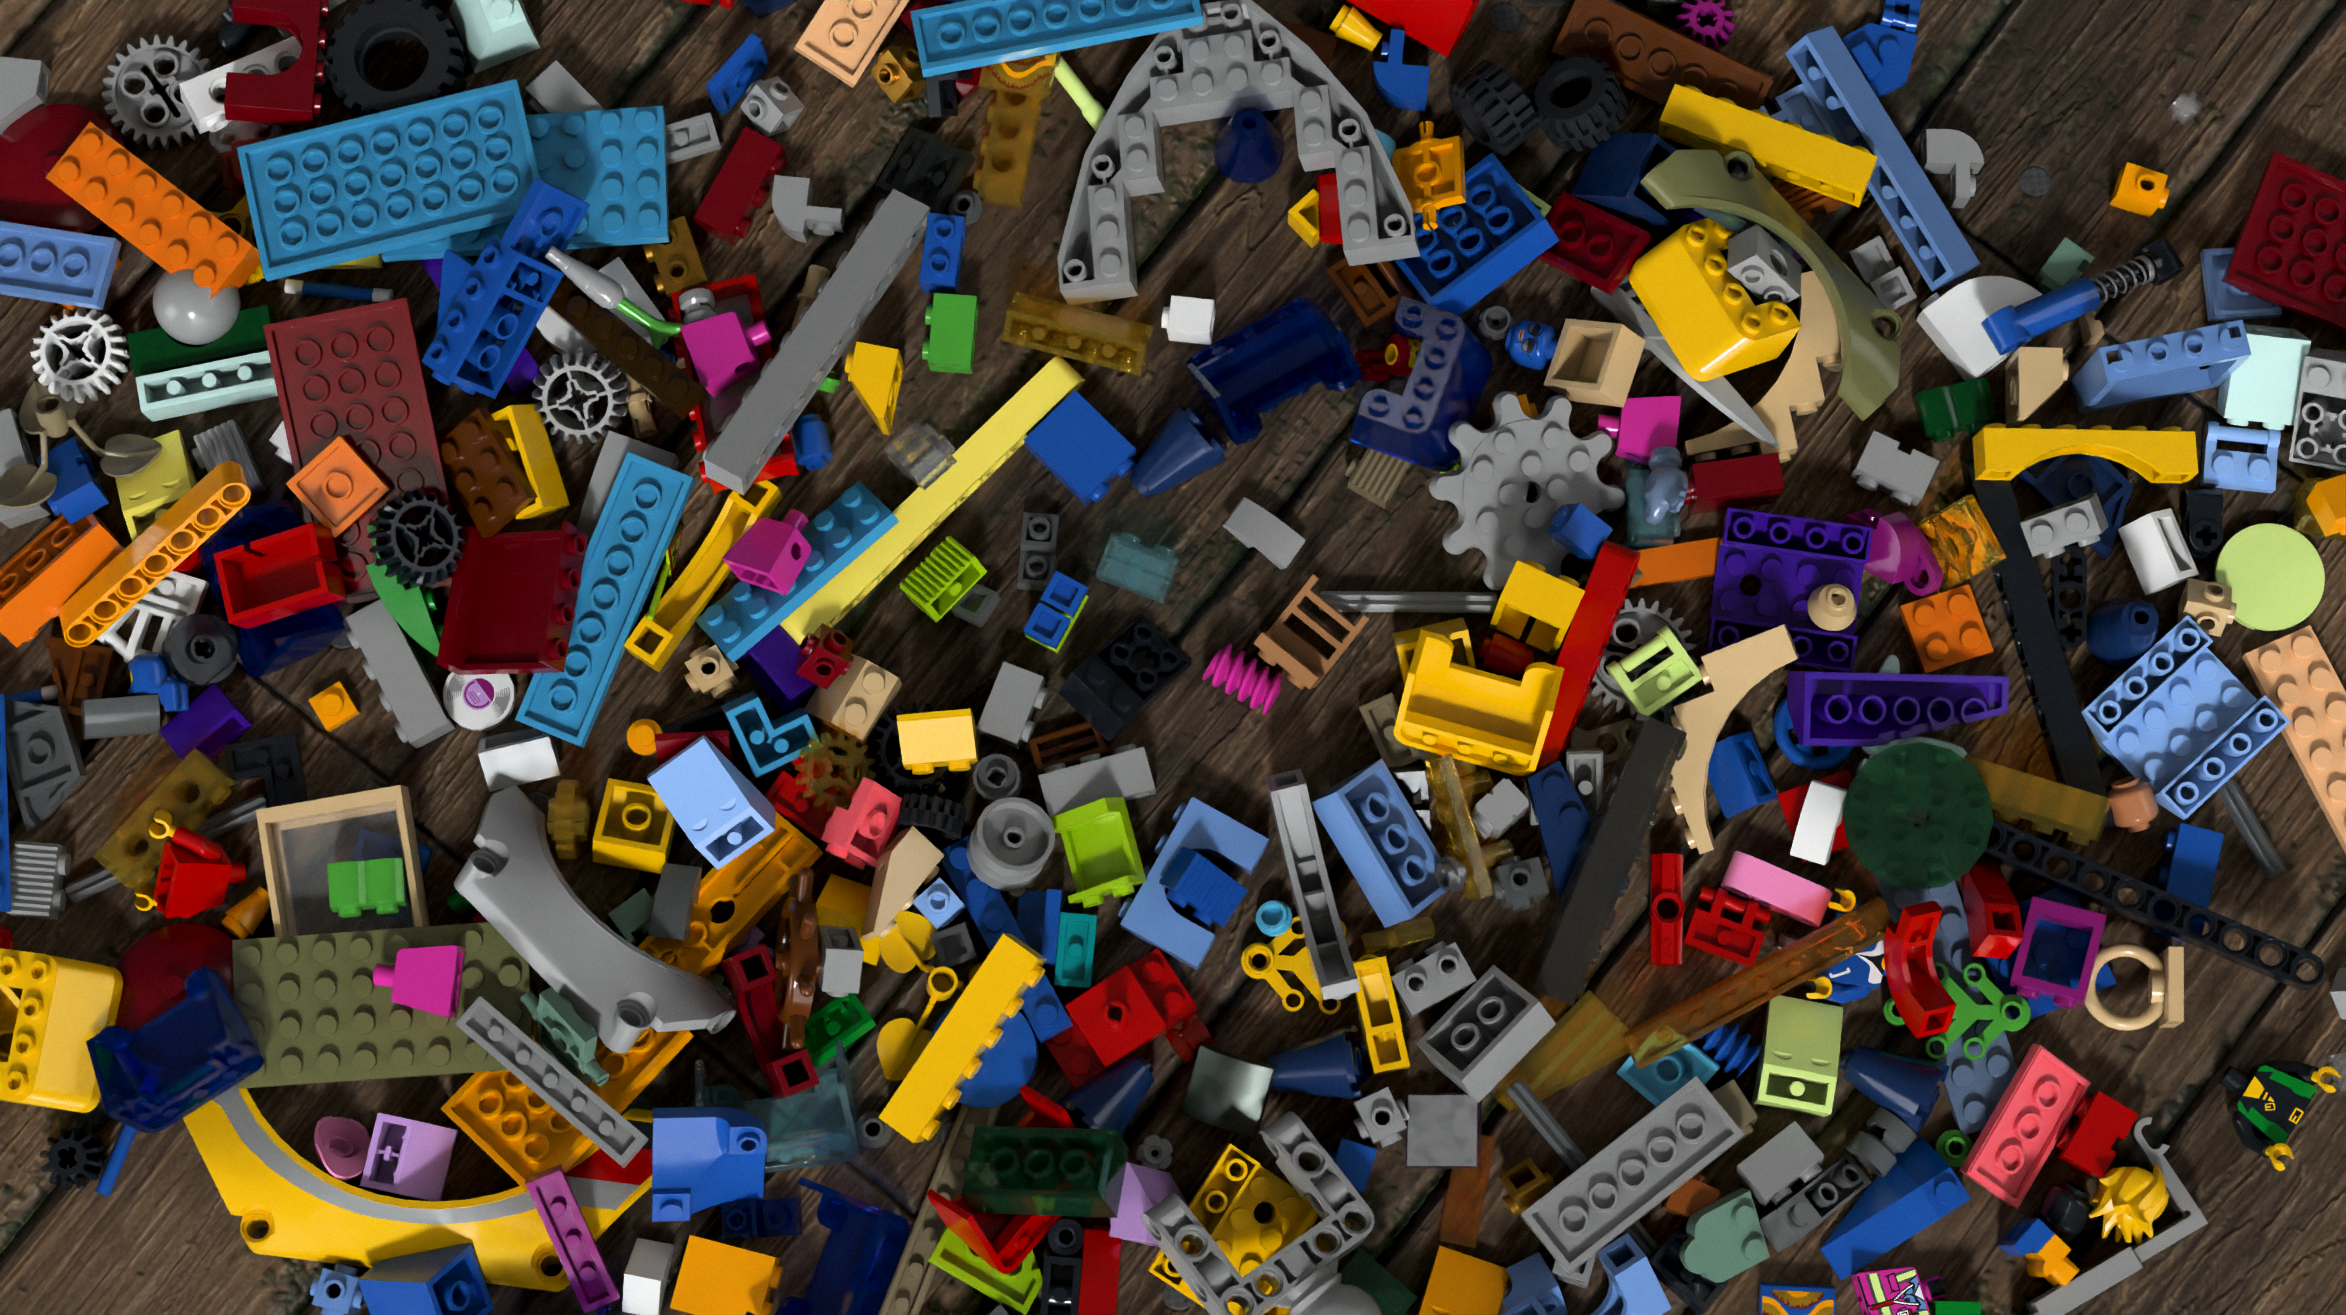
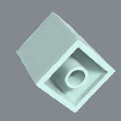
[449,0,540,73]
[2217,321,2311,430]

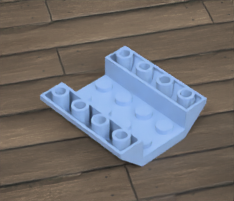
[2081,615,2291,820]

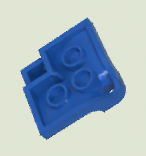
[651,1107,767,1222]

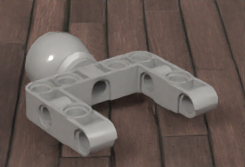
[1141,1111,1382,1315]

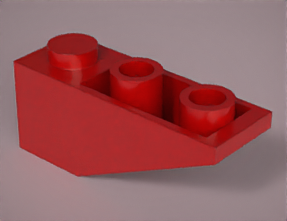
[1958,856,2024,959]

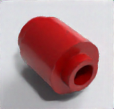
[1477,632,1534,679]

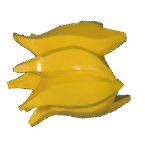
[2088,1164,2169,1246]

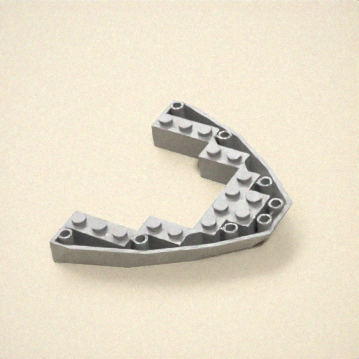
[1057,0,1420,306]

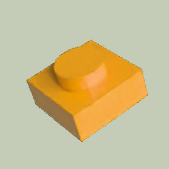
[308,681,360,732]

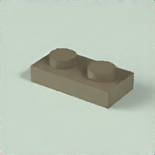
[1359,693,1422,767]

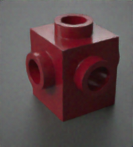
[796,623,854,690]

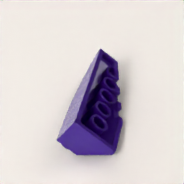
[1787,671,2009,747]

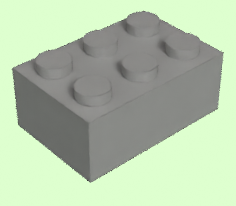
[1416,965,1556,1103]

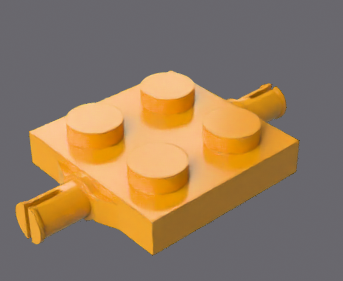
[1392,121,1466,231]

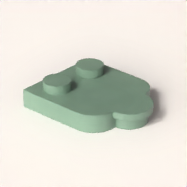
[1679,1188,1770,1283]

